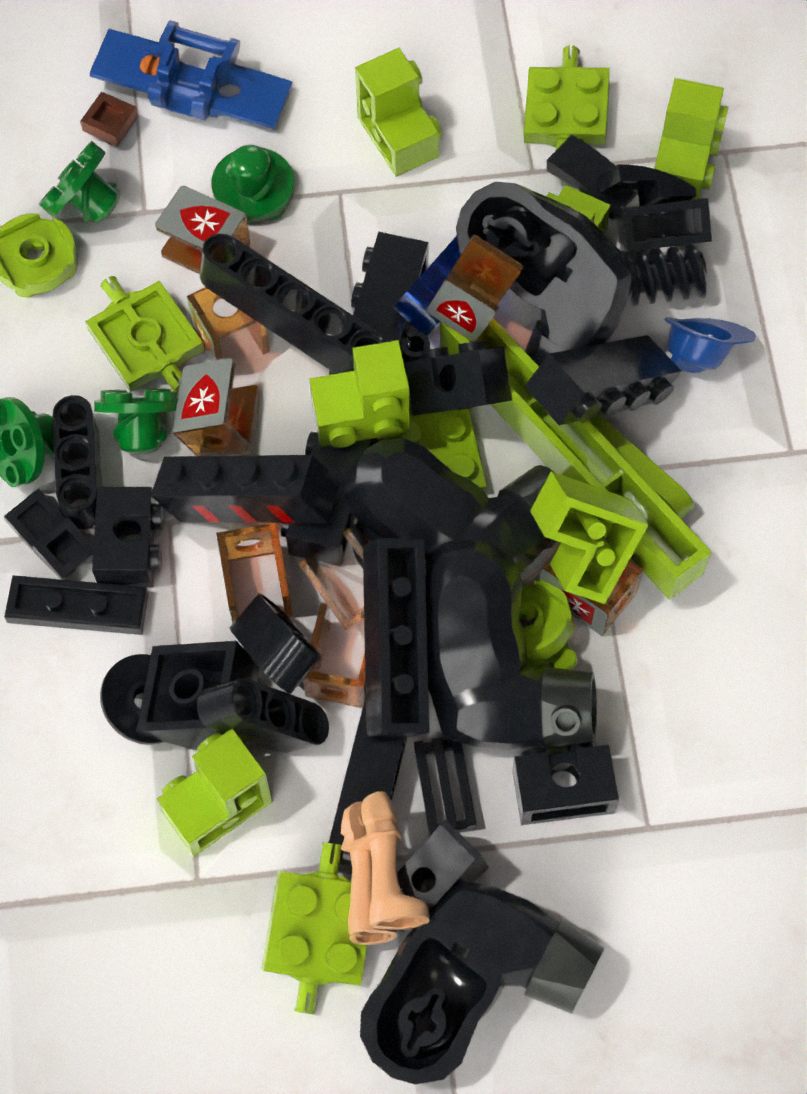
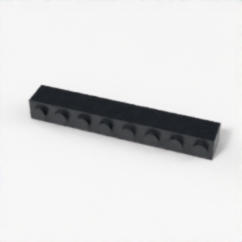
[281,231,429,567]

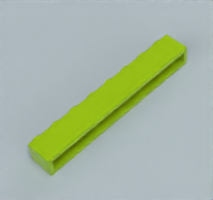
[439,318,712,600]

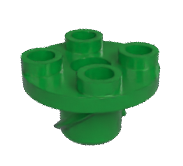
[38,141,119,223]
[211,145,295,222]
[94,388,178,454]
[0,397,54,487]

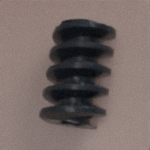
[622,244,707,306]

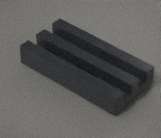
[414,737,477,837]

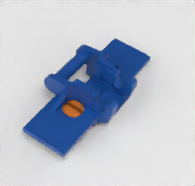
[89,20,292,130]

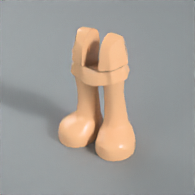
[341,791,429,945]

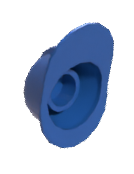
[664,317,757,373]

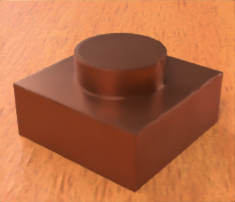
[80,91,138,146]

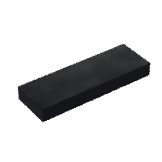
[4,575,149,635]

